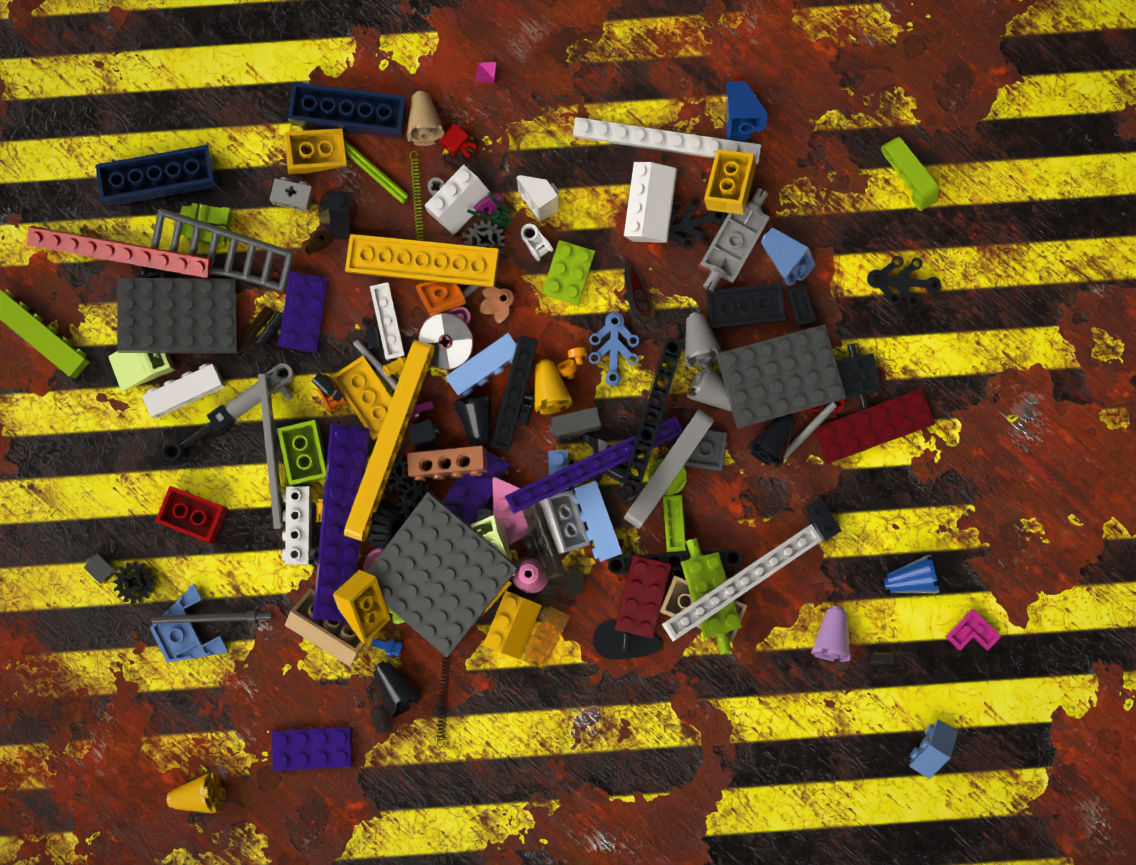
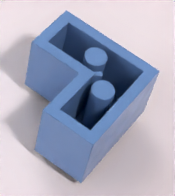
[909,719,958,779]

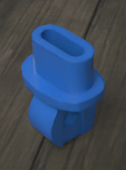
[371,637,403,657]

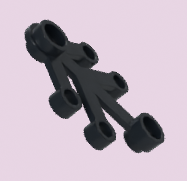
[668,197,726,250]
[867,256,941,307]

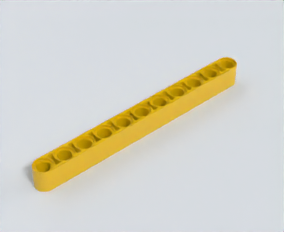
[344,340,434,542]

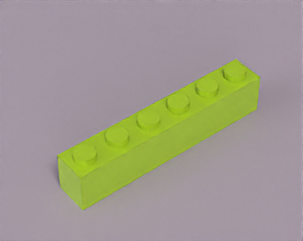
[0,289,90,379]

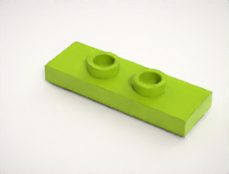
[663,495,686,553]

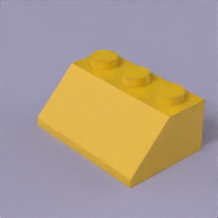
[483,590,542,660]

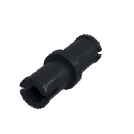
[255,311,283,348]

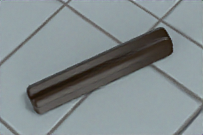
[237,306,274,355]

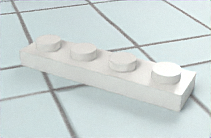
[370,282,405,361]

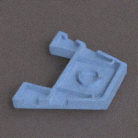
[150,584,229,663]

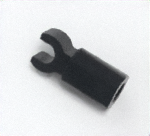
[362,315,381,350]
[311,373,344,402]

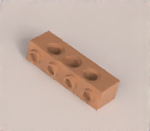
[407,446,488,482]

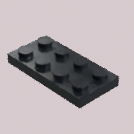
[705,283,786,329]

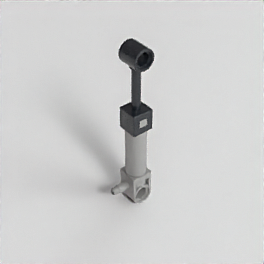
[162,363,295,462]

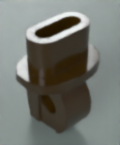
[305,231,333,256]

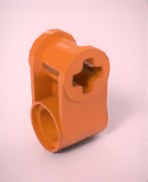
[316,374,347,412]

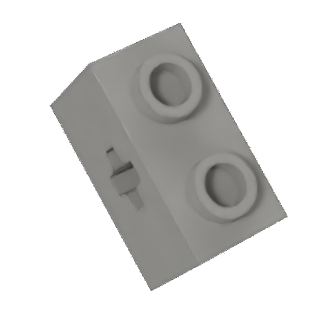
[269,177,315,212]

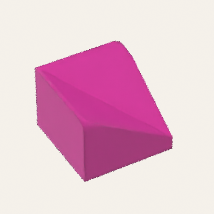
[476,62,497,84]

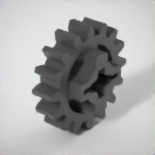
[464,220,506,255]

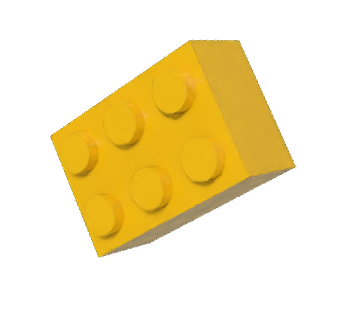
[704,149,756,215]

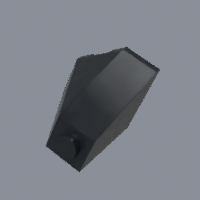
[317,190,358,241]

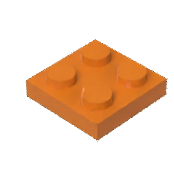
[416,281,466,317]

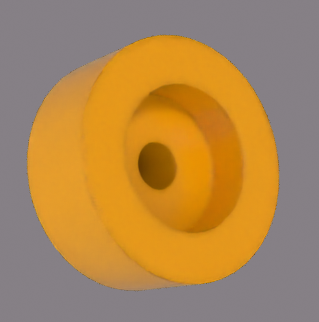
[568,347,587,365]
[557,359,577,379]

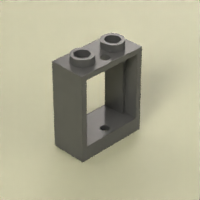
[548,407,601,440]

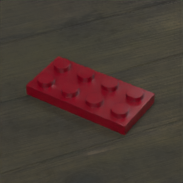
[614,554,671,638]

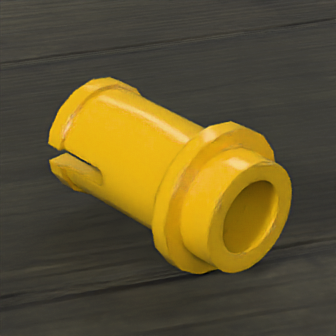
[383,357,406,376]
[315,499,323,522]

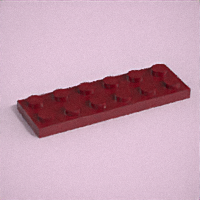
[814,389,935,464]

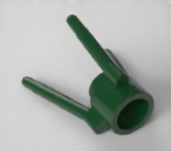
[467,192,512,228]

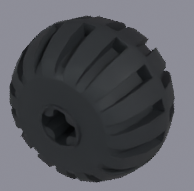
[366,501,405,549]

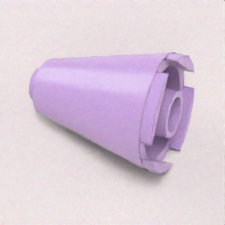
[811,606,851,662]

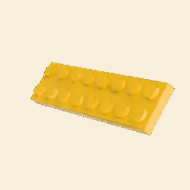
[345,234,499,288]

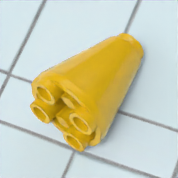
[167,773,226,814]

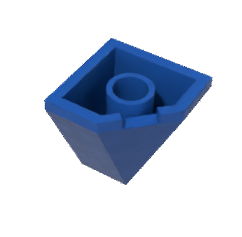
[725,81,767,141]

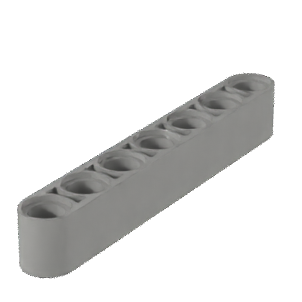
[623,410,715,529]

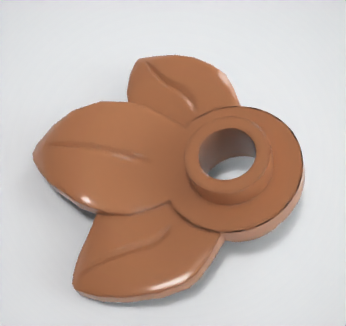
[480,287,514,323]

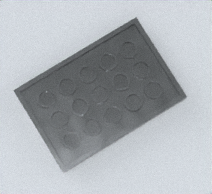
[117,278,237,353]
[716,325,846,429]

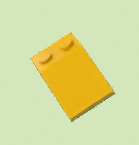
[284,128,347,175]
[333,570,391,644]

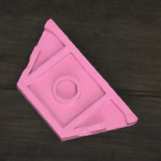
[492,477,533,545]

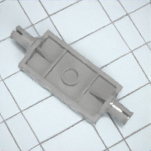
[700,188,770,292]

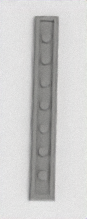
[258,374,285,529]

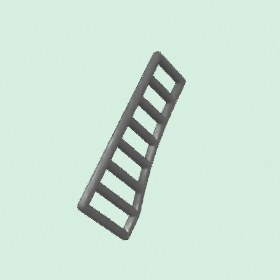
[151,208,294,292]

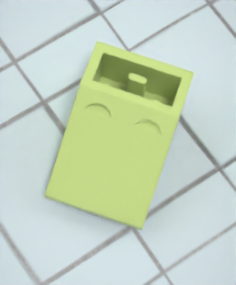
[108,352,176,392]
[470,515,515,576]

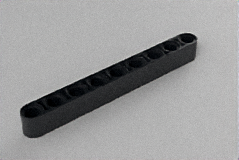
[619,338,682,501]

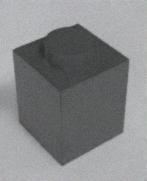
[83,553,119,584]

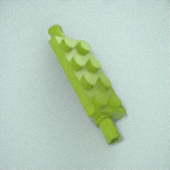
[681,538,742,655]

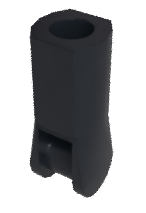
[517,390,535,426]

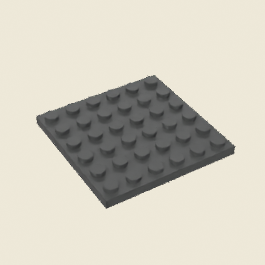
[367,492,519,658]

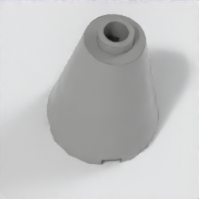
[685,312,722,367]
[687,364,732,412]

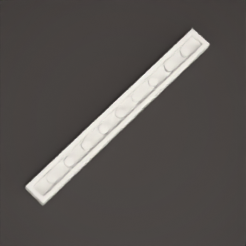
[573,117,761,165]
[662,524,822,641]

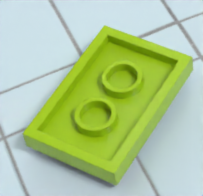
[542,240,595,306]

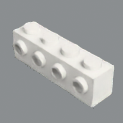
[142,363,225,419]
[282,486,312,565]

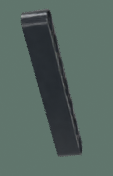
[607,549,742,574]

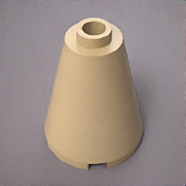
[407,91,444,146]

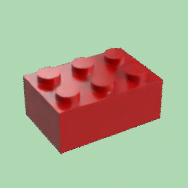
[155,486,228,544]

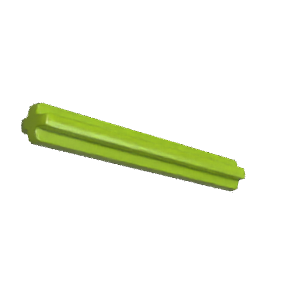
[344,139,409,203]

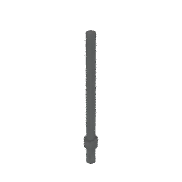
[152,611,271,624]

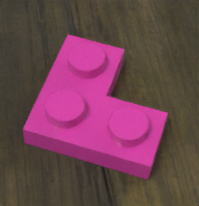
[945,609,1001,650]

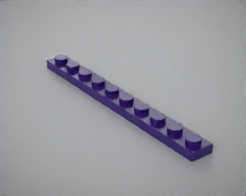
[505,416,683,514]

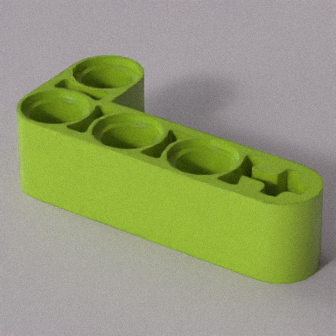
[881,137,939,211]

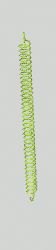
[410,151,427,284]

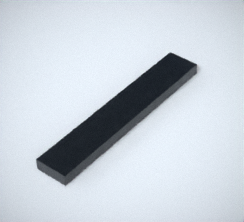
[490,335,538,451]

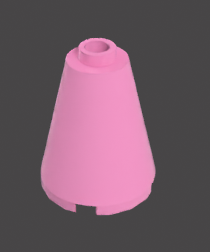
[511,556,549,594]

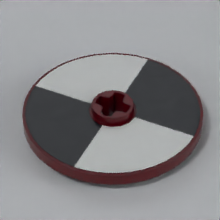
[418,313,474,370]

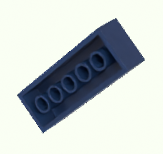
[288,82,408,139]
[95,145,219,207]

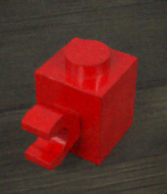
[439,124,477,159]

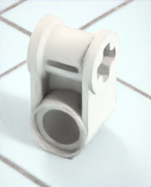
[521,224,553,261]

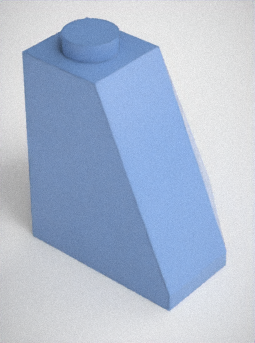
[761,227,816,286]

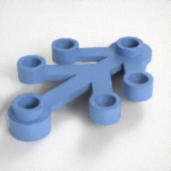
[589,312,639,387]

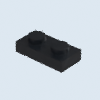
[786,285,816,327]

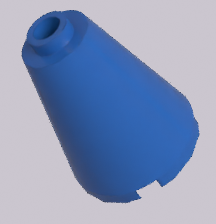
[884,555,940,594]

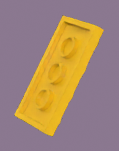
[331,356,392,440]

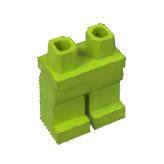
[181,203,233,247]

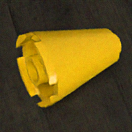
[535,359,573,414]

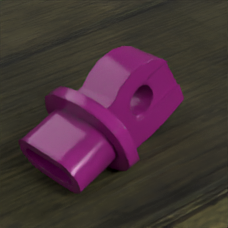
[474,193,504,216]
[410,401,434,420]

